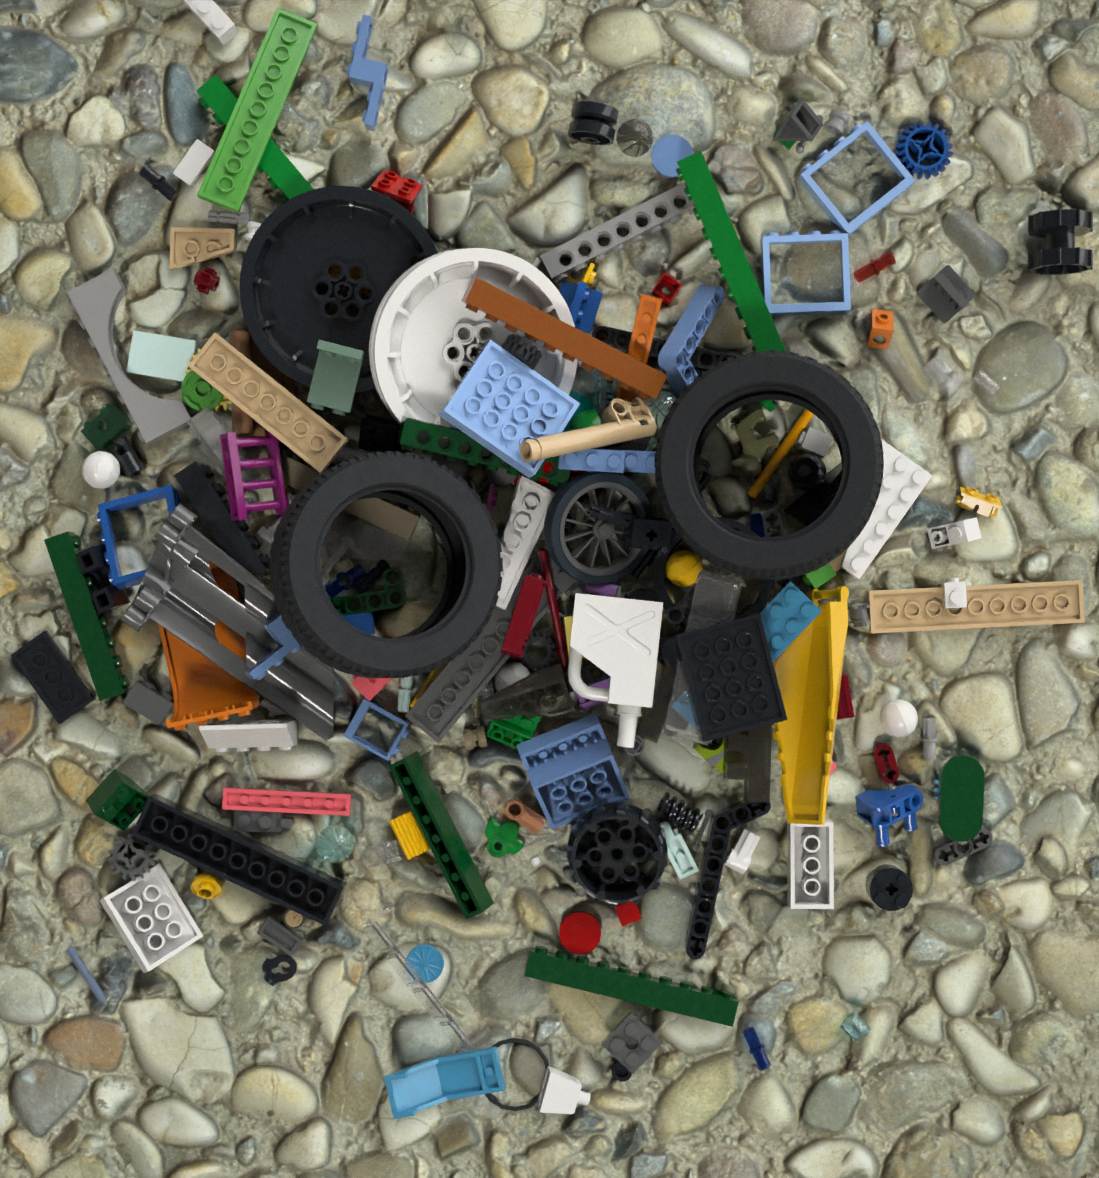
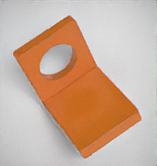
[867,309,894,349]

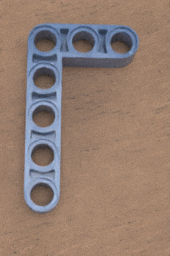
[658,285,724,396]

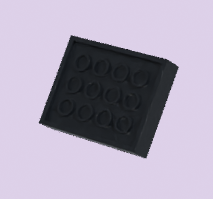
[672,613,787,742]

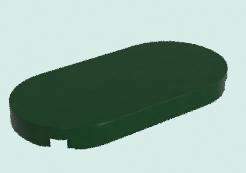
[938,755,985,842]

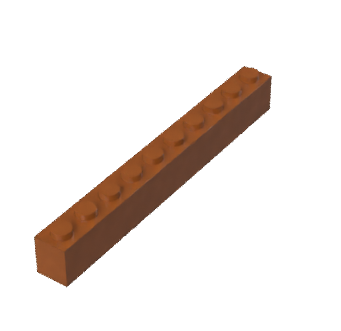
[461,277,668,400]

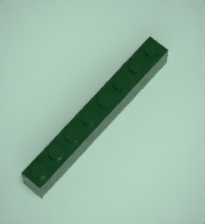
[44,531,130,701]
[389,751,494,919]

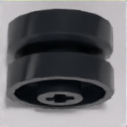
[568,101,619,146]

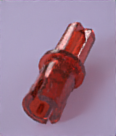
[853,252,896,283]

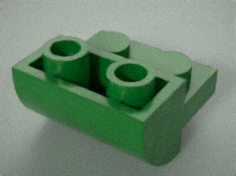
[486,696,542,750]

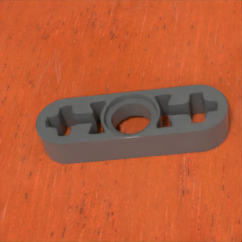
[932,827,993,865]

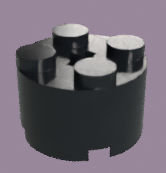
[865,864,913,911]

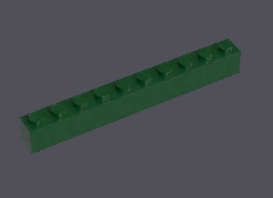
[524,945,739,1027]

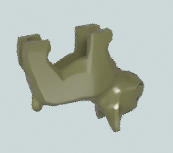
[730,409,779,477]

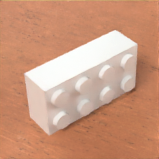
[787,819,834,909]

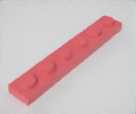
[222,787,352,816]

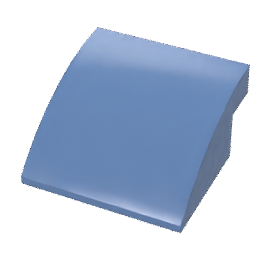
[516,713,630,830]

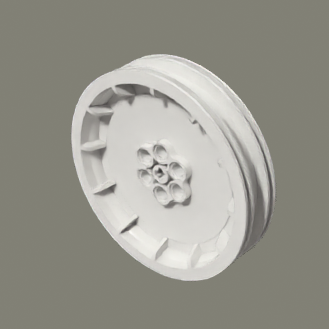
[369,248,578,456]

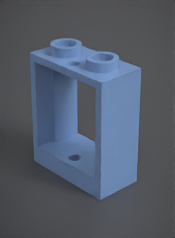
[343,698,411,761]

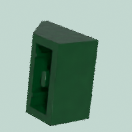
[86,769,149,831]

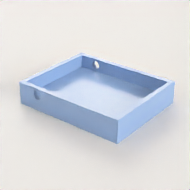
[439,339,580,478]

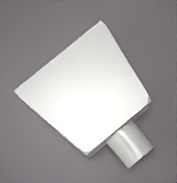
[537,1066,590,1114]

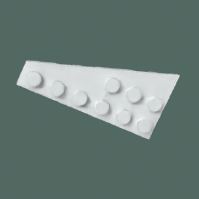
[841,439,933,579]

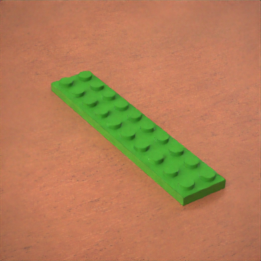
[197,7,317,214]

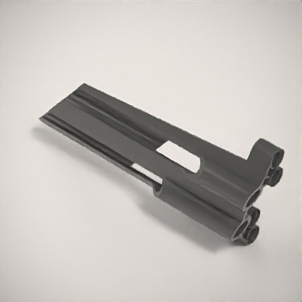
[120,503,334,741]

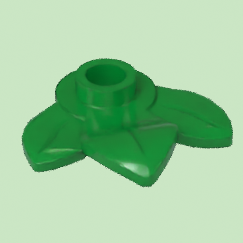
[485,818,525,858]

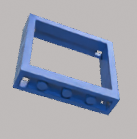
[97,485,180,590]

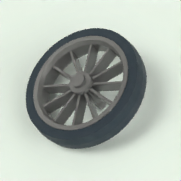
[544,471,653,584]

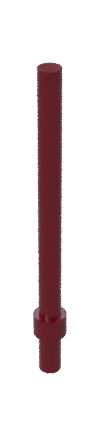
[538,549,569,673]

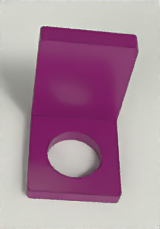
[486,483,498,513]

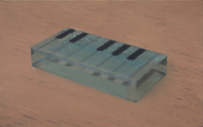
[593,371,613,415]

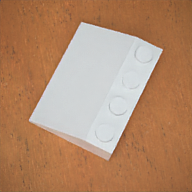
[199,719,298,752]
[99,864,203,973]

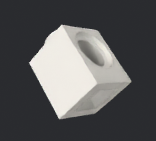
[798,427,833,458]

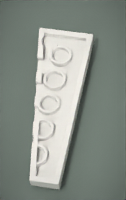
[496,475,556,610]

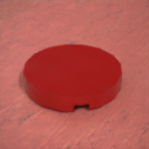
[559,911,601,955]

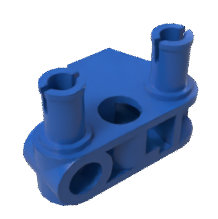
[855,785,923,847]

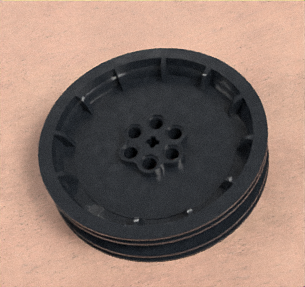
[239,186,438,393]

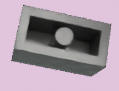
[123,680,174,725]

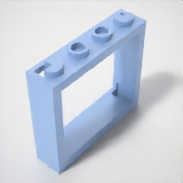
[798,121,916,236]
[760,230,851,316]

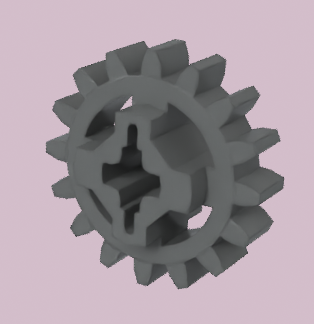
[108,834,156,881]

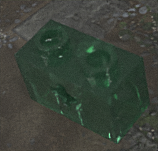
[81,403,134,451]

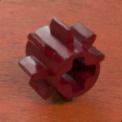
[194,266,220,295]

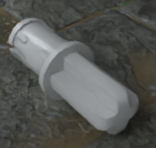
[921,718,938,761]

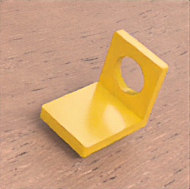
[565,260,597,286]

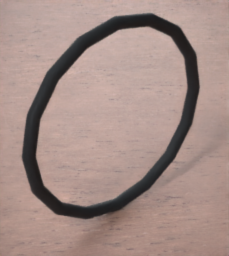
[485,1038,549,1111]

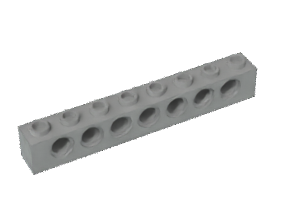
[540,182,696,282]

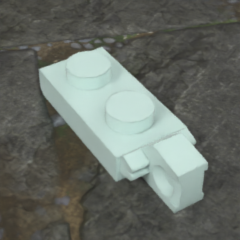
[660,820,699,880]

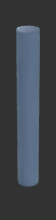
[66,946,107,1004]

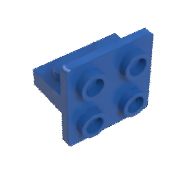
[559,281,603,333]

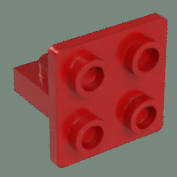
[371,171,423,214]

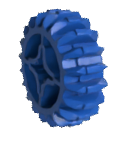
[895,121,953,180]

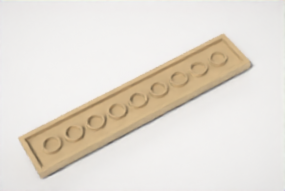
[867,580,1085,634]

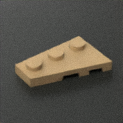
[169,227,236,271]

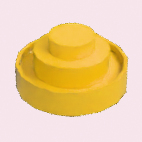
[191,872,223,899]

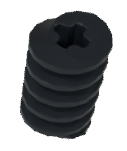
[655,792,703,835]

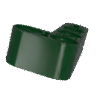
[330,567,407,616]

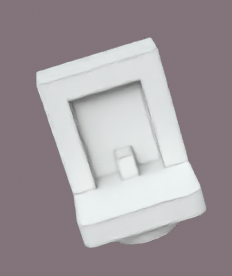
[940,578,967,608]

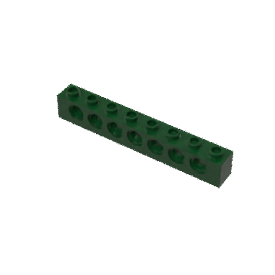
[396,416,571,486]

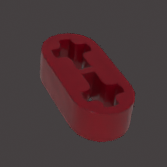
[872,743,899,783]

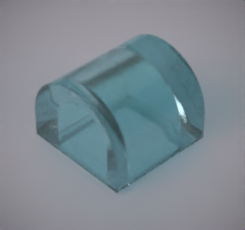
[840,1012,871,1041]

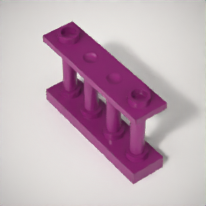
[220,430,289,521]

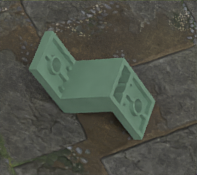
[307,340,365,416]

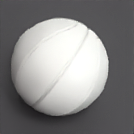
[82,451,120,489]
[880,700,918,738]

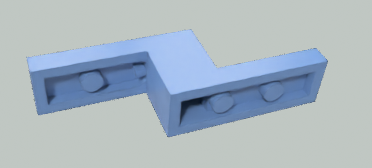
[347,15,389,132]
[558,448,656,473]
[244,612,302,680]

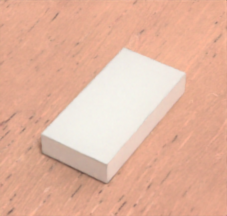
[173,139,215,187]

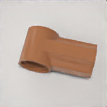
[505,798,546,834]

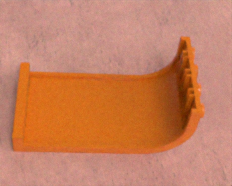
[158,561,260,731]

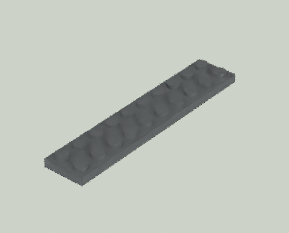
[405,554,562,744]

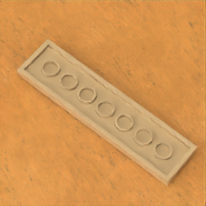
[188,332,349,474]

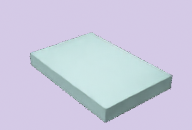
[126,330,197,382]

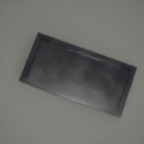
[10,631,96,724]

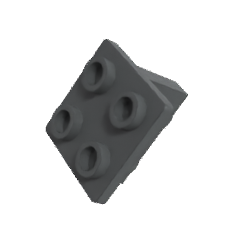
[917,265,976,324]

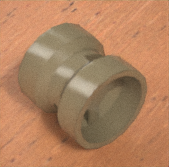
[463,726,488,751]

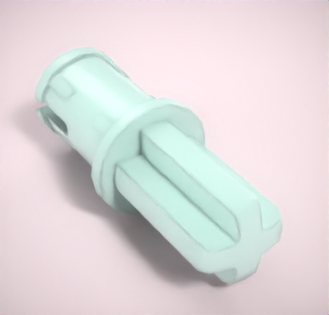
[397,676,414,713]

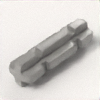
[208,210,250,225]

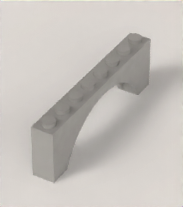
[67,269,196,445]

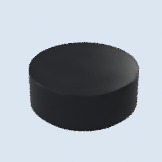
[611,1060,632,1082]

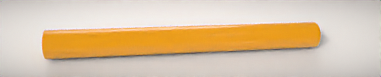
[746,409,814,500]

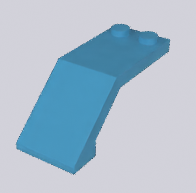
[384,1047,506,1119]

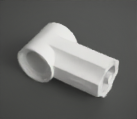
[724,828,761,875]

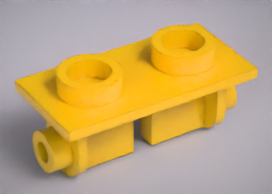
[955,487,1002,518]

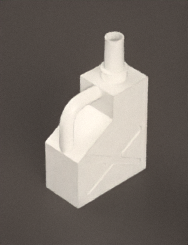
[568,593,663,748]

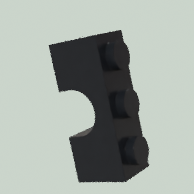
[76,544,130,614]

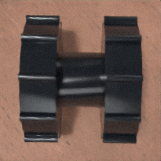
[1028,209,1093,275]

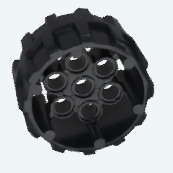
[566,798,668,908]

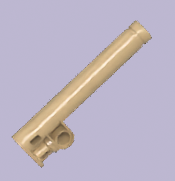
[520,396,656,462]

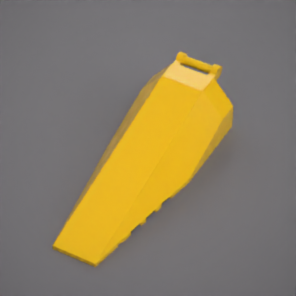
[765,586,849,825]

